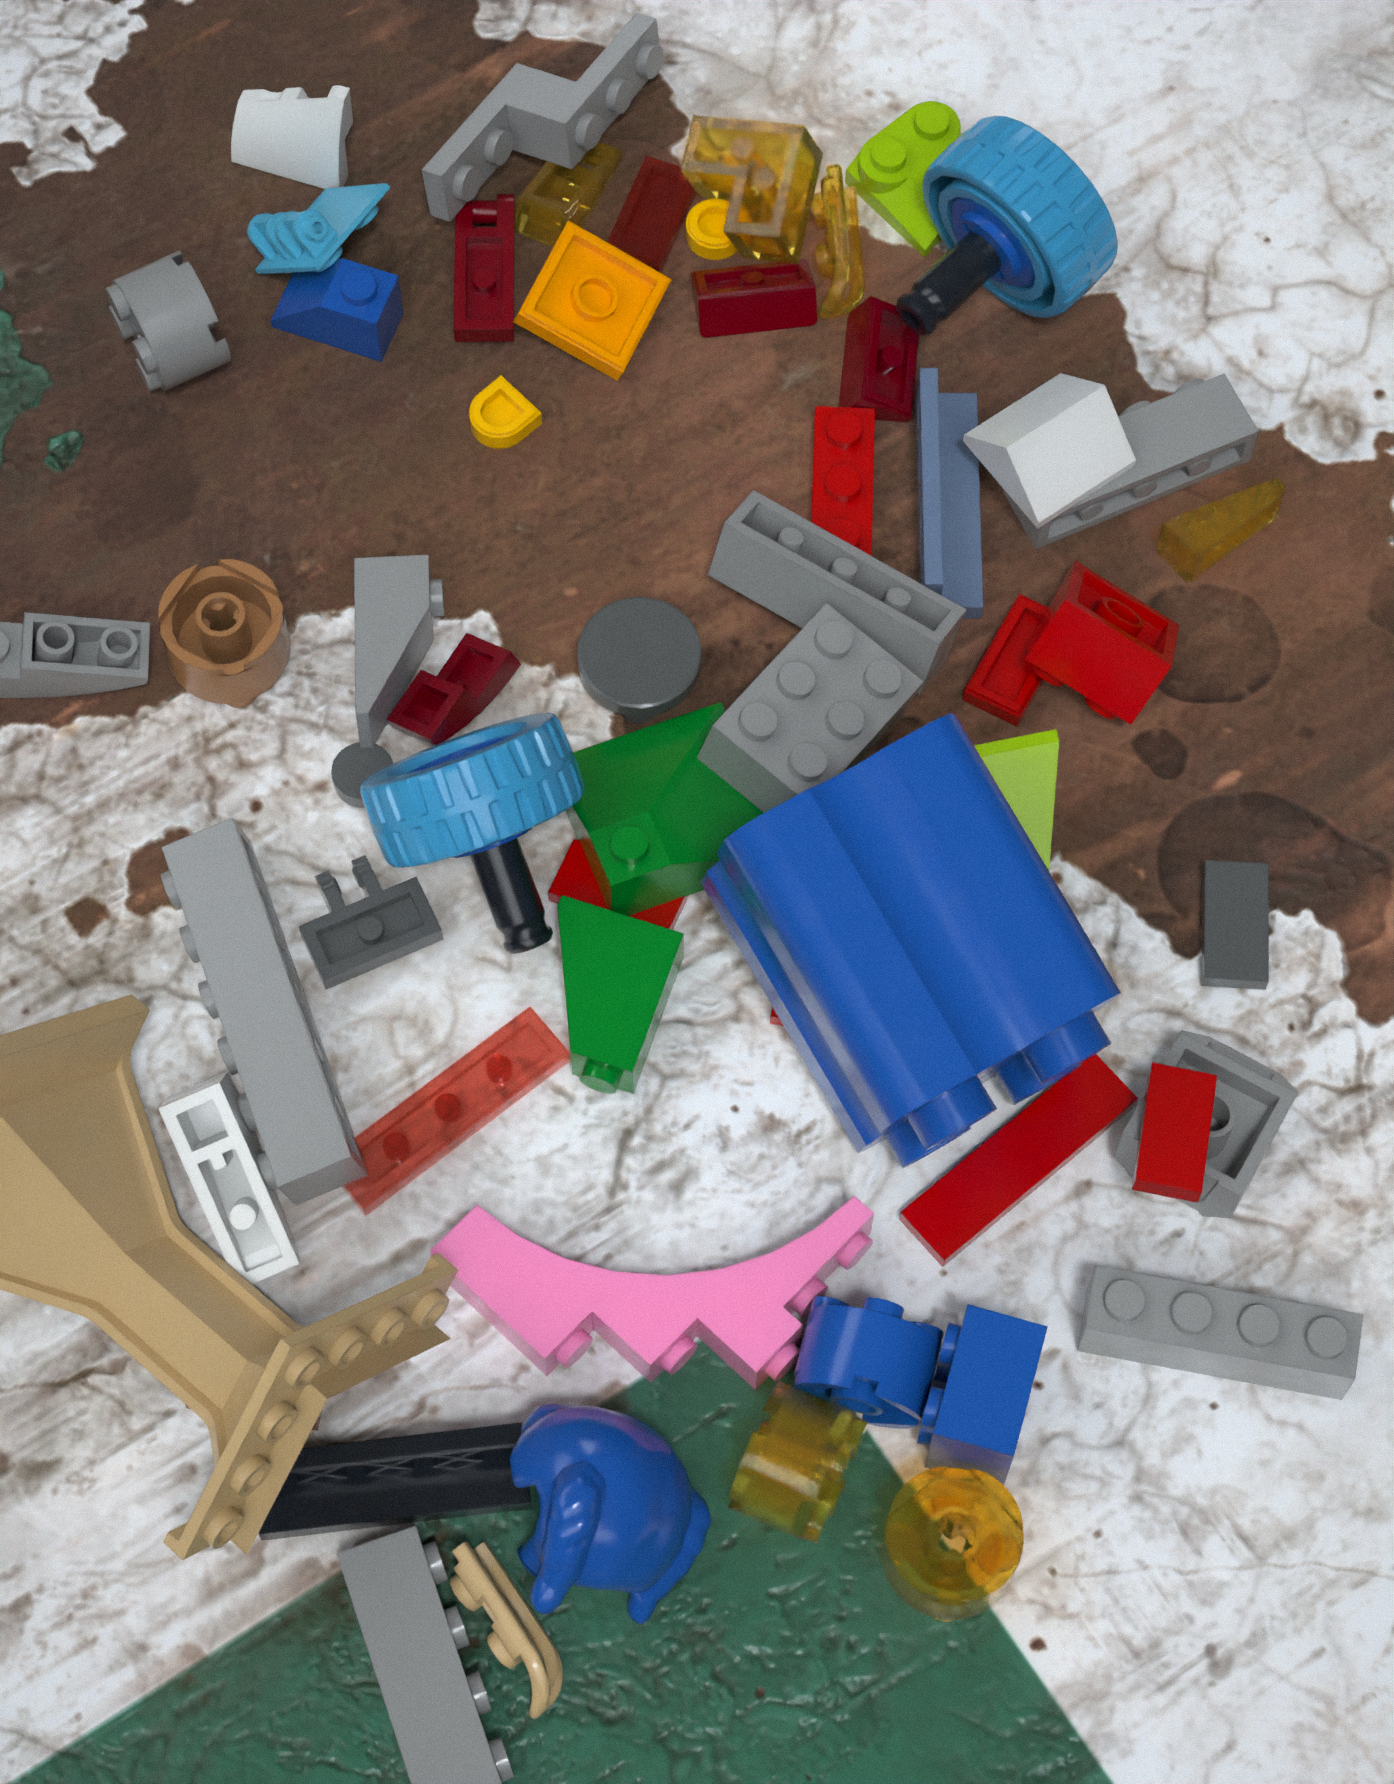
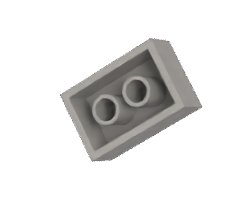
[697,603,924,813]

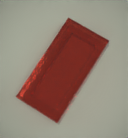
[607,156,701,273]

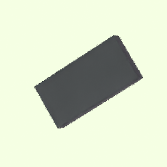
[1201,860,1269,990]

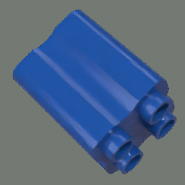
[700,713,1121,1168]

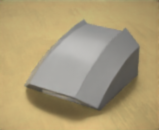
[1114,1030,1299,1218]

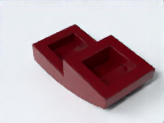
[386,633,521,745]

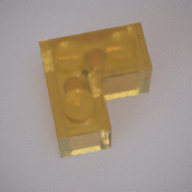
[680,115,823,264]

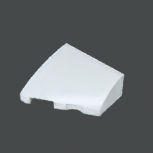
[231,85,353,189]

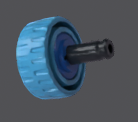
[896,116,1118,335]
[360,712,584,954]

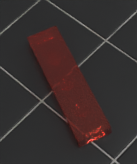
[342,1007,571,1216]

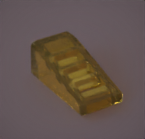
[516,142,623,247]
[1157,477,1285,583]

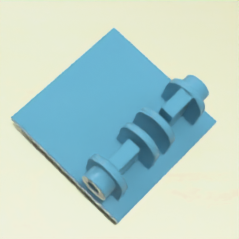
[247,183,391,274]

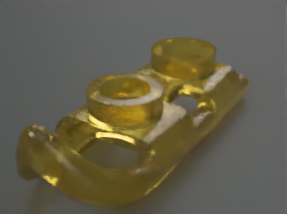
[811,164,866,319]

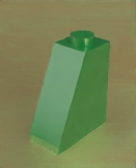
[557,895,684,1094]

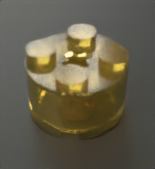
[728,1381,868,1544]
[881,1466,1024,1622]

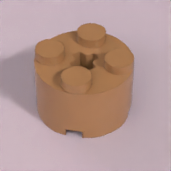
[158,559,291,708]

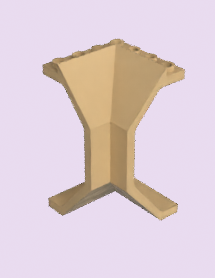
[0,994,458,1560]

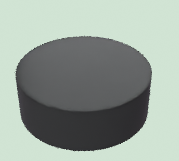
[331,742,393,808]

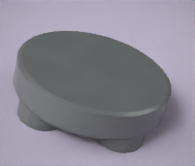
[577,597,702,724]

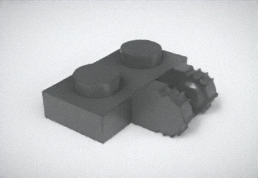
[299,855,444,990]

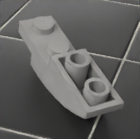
[0,612,150,698]

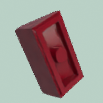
[691,259,817,338]
[838,296,919,423]

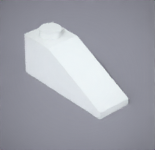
[158,1071,301,1284]

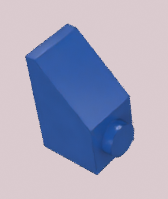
[270,258,404,362]

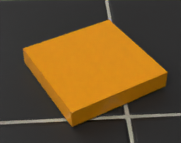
[513,220,672,381]

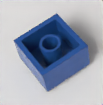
[917,1304,1048,1490]

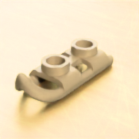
[450,1542,563,1719]

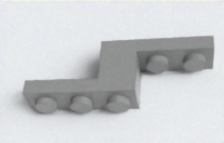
[422,13,663,222]

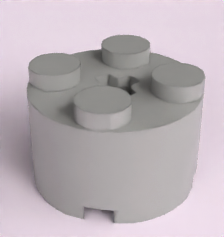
[105,250,231,392]

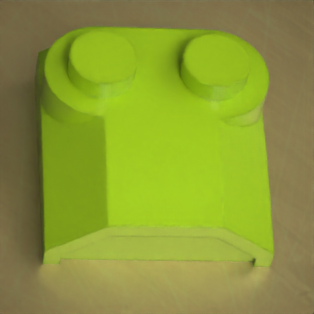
[845,101,962,257]

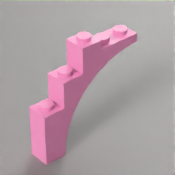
[430,1196,874,1390]

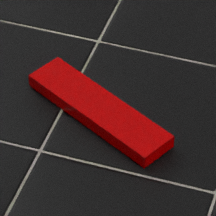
[899,1054,1138,1267]

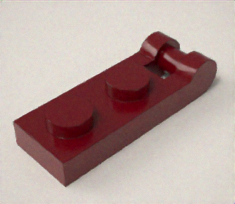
[454,194,516,342]

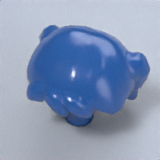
[509,1403,711,1625]

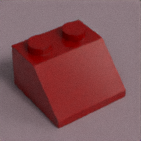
[1025,560,1179,725]

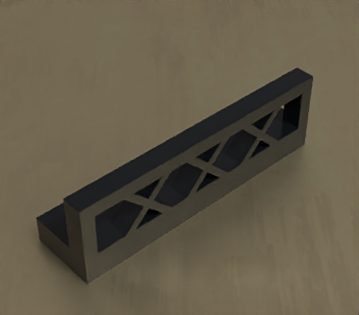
[259,1422,532,1541]

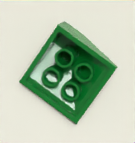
[565,702,763,916]

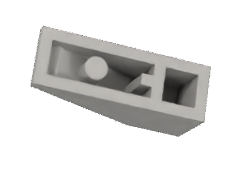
[354,555,445,748]

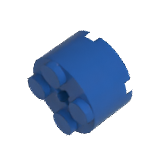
[791,1296,944,1429]

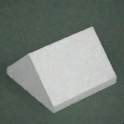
[963,373,1136,529]

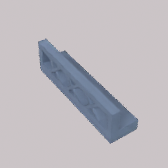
[915,368,983,619]

